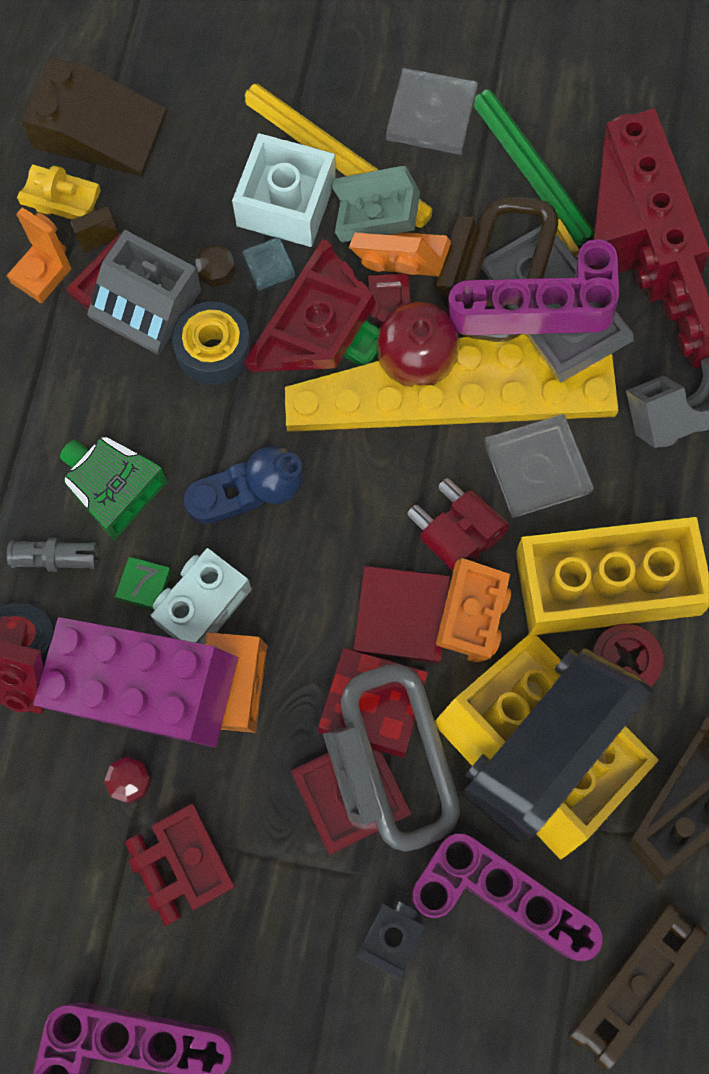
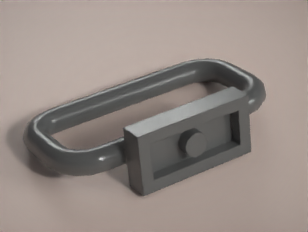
[323,664,460,852]

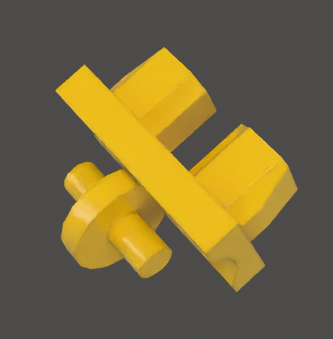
[17,164,101,220]

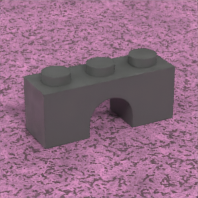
[626,357,709,448]

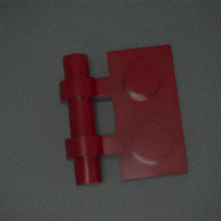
[125,804,236,927]

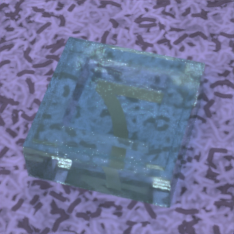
[242,237,295,291]

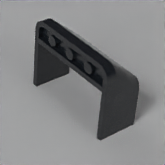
[460,648,654,842]

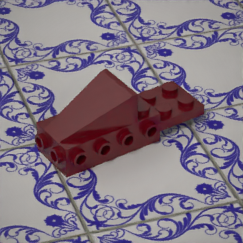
[590,108,709,369]

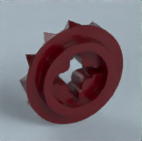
[593,624,663,686]

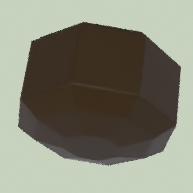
[195,244,236,287]

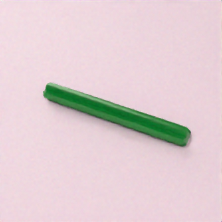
[474,89,594,247]

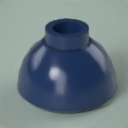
[246,446,303,504]

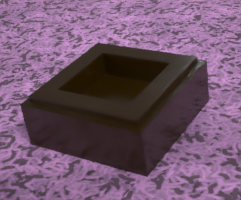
[70,206,118,253]

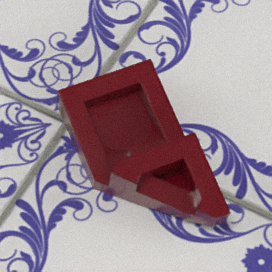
[368,273,410,326]

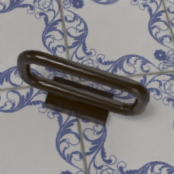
[436,196,559,342]

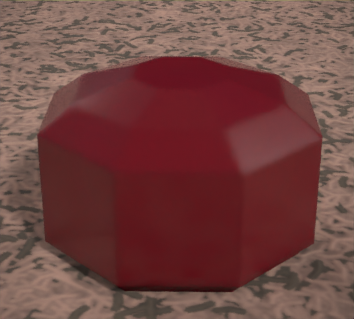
[104,757,152,804]

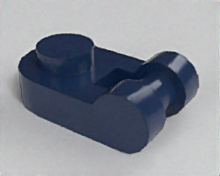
[184,462,264,524]

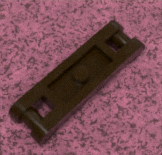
[567,901,708,1071]

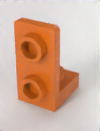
[7,207,72,304]

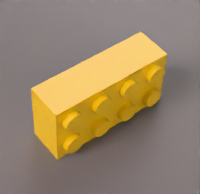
[516,517,709,636]

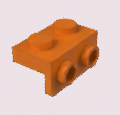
[349,232,451,277]

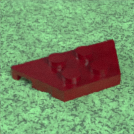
[244,239,376,372]

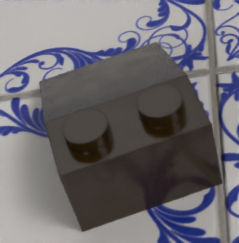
[22,56,167,177]

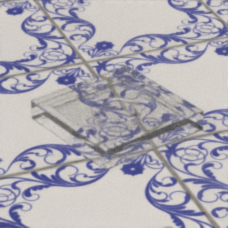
[386,68,478,155]
[484,414,594,518]

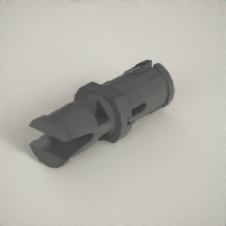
[7,538,99,572]

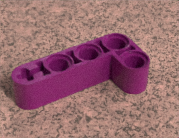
[449,239,619,335]
[412,834,602,961]
[33,1002,236,1074]

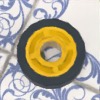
[172,301,253,385]

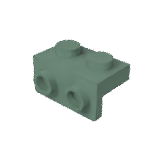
[332,166,420,242]

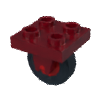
[0,603,54,715]

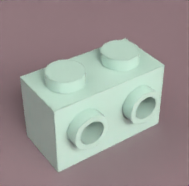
[151,548,252,644]

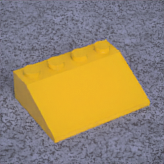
[435,635,659,860]

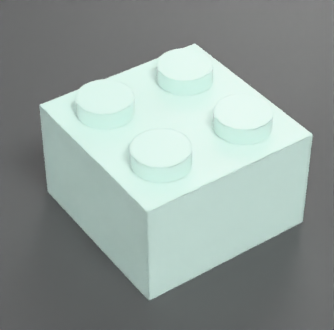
[232,133,336,247]

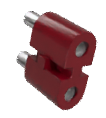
[408,478,510,571]

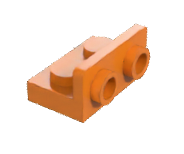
[436,558,511,663]

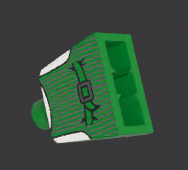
[60,437,167,541]

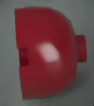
[376,301,460,387]

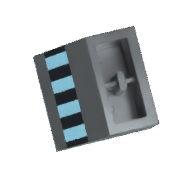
[87,230,201,355]

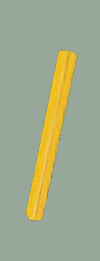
[245,84,433,228]

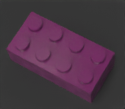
[33,617,239,748]

